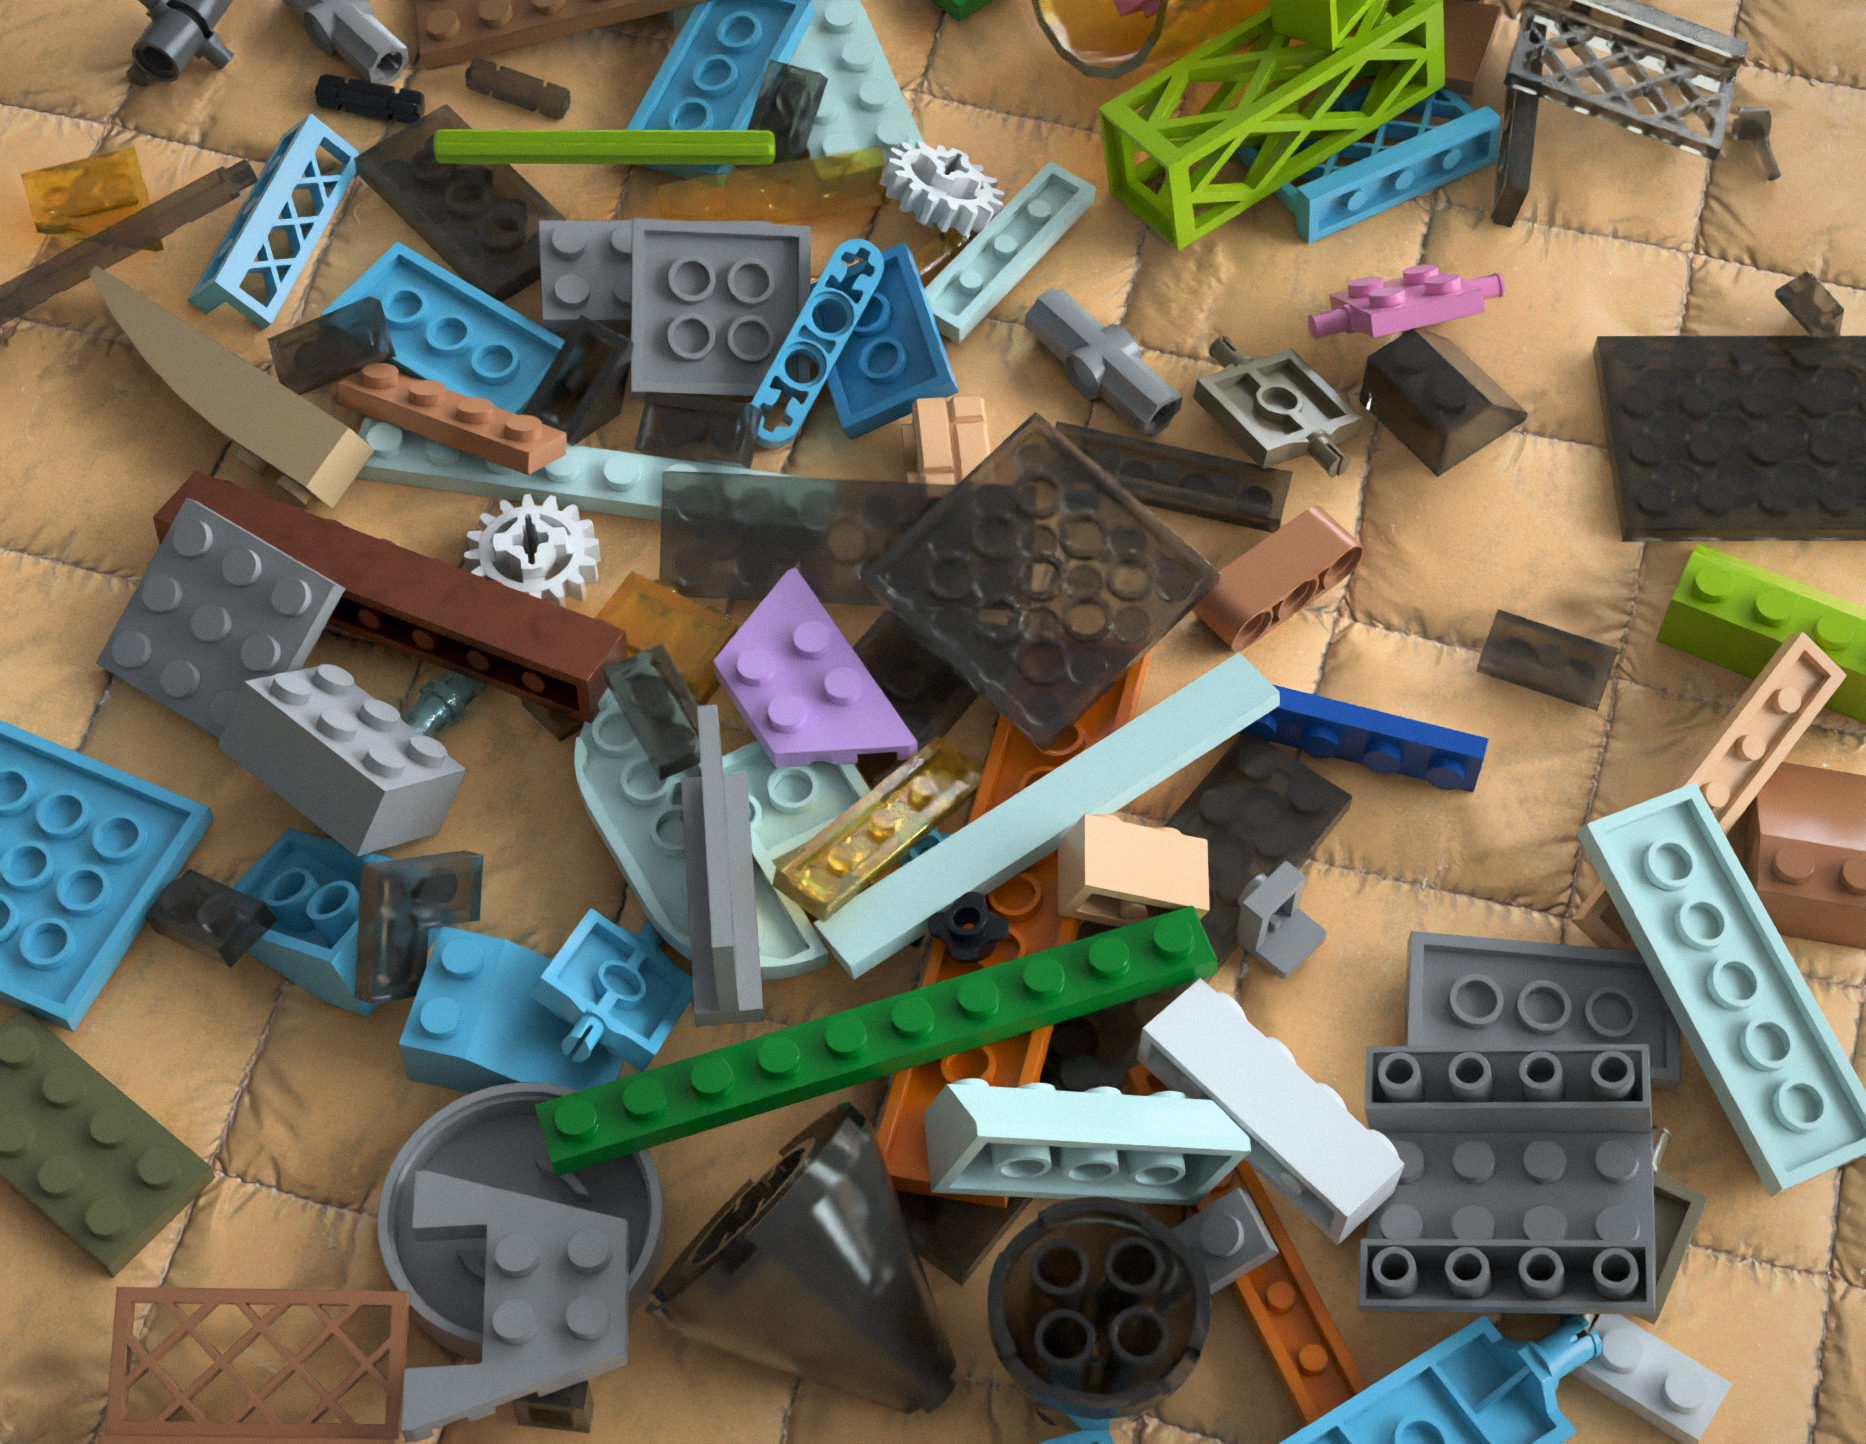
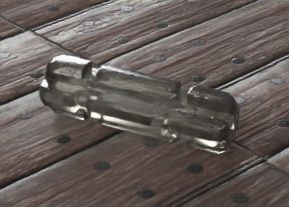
[465,58,571,120]

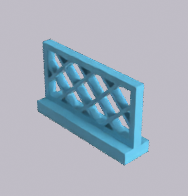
[1235,83,1501,244]

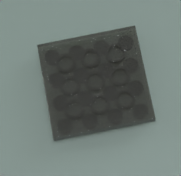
[860,411,1221,753]

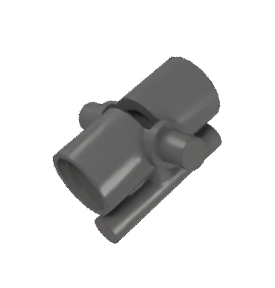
[126,0,234,86]

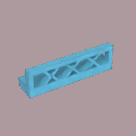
[188,114,365,329]

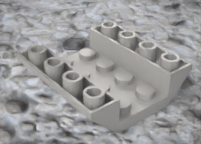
[1358,1044,1656,1315]

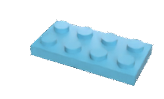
[626,0,816,188]
[320,241,581,415]

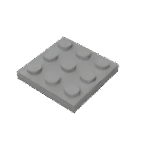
[629,218,811,404]
[96,498,346,739]

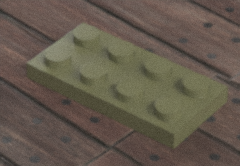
[0,1008,216,1277]

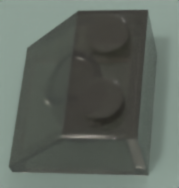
[1359,329,1528,477]

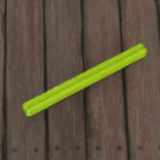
[433,129,775,165]

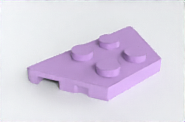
[713,567,918,768]

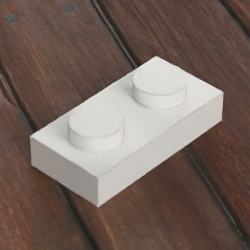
[1569,1314,1732,1444]

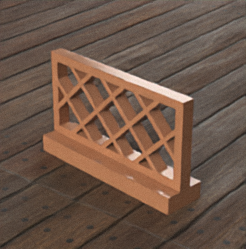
[98,1287,410,1444]

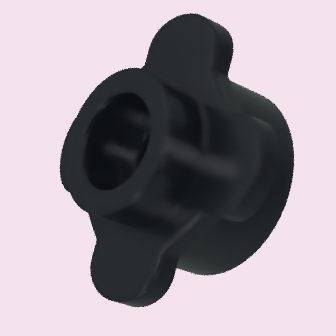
[928,892,1009,963]

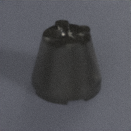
[987,1197,1212,1432]

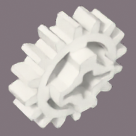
[879,141,1005,236]
[464,494,601,608]

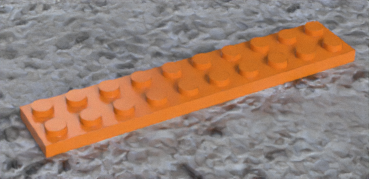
[866,629,1149,1208]

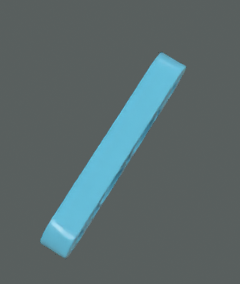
[745,239,884,449]

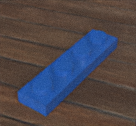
[1238,684,1489,792]

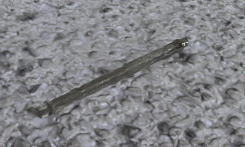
[0,159,258,326]

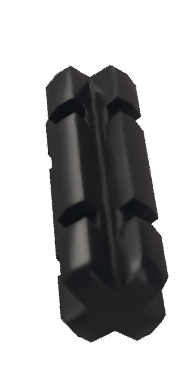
[315,74,425,125]

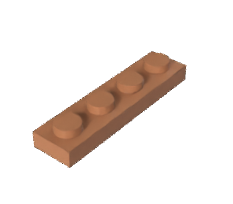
[337,363,567,475]

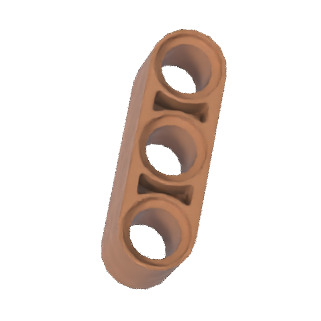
[1190,506,1364,652]

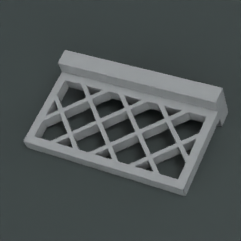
[681,705,764,1026]

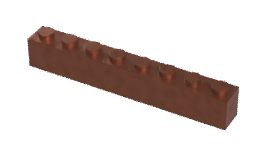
[153,471,629,724]

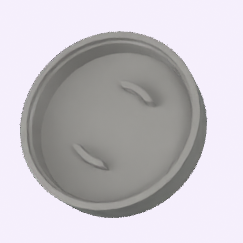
[378,1082,665,1362]

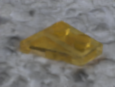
[21,146,164,252]

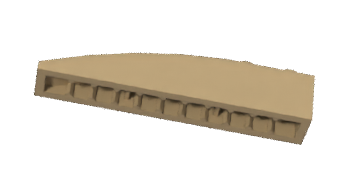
[89,265,375,509]

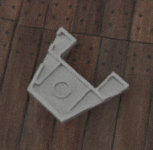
[401,1170,629,1443]

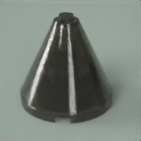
[645,1101,957,1415]

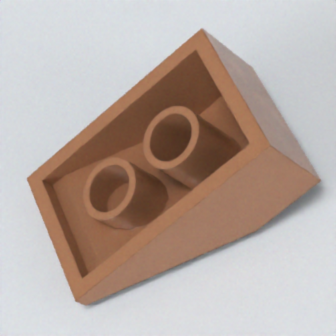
[1743,762,1866,950]

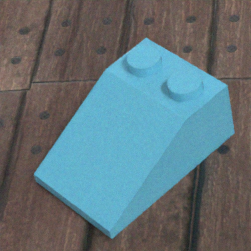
[203,828,452,1017]
[398,925,624,1093]

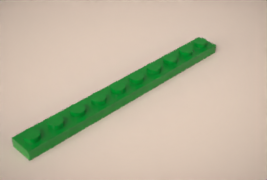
[535,905,1218,1177]

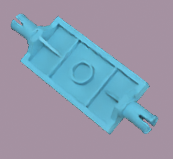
[1279,1315,1602,1444]

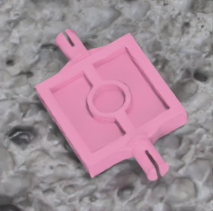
[1308,264,1505,340]

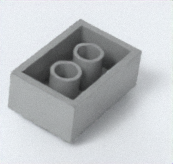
[217,664,467,857]

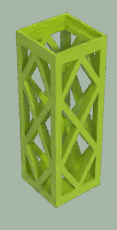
[1098,0,1445,252]

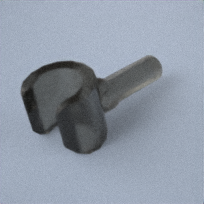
[1732,107,1781,181]

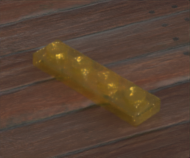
[654,145,890,224]
[772,736,984,923]

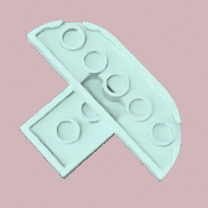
[574,656,881,980]

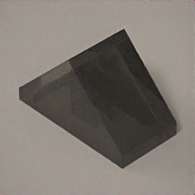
[521,314,634,447]

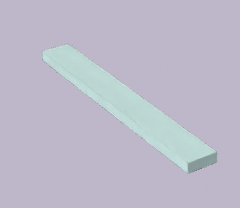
[813,653,1280,980]

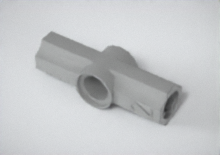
[282,0,409,85]
[1025,287,1182,437]

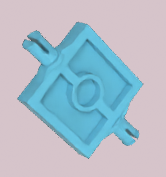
[529,908,693,1072]

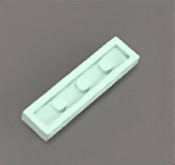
[924,161,1096,344]

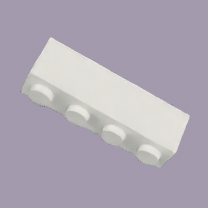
[1136,978,1405,1246]

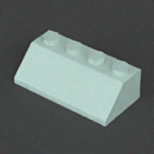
[924,1079,1251,1206]

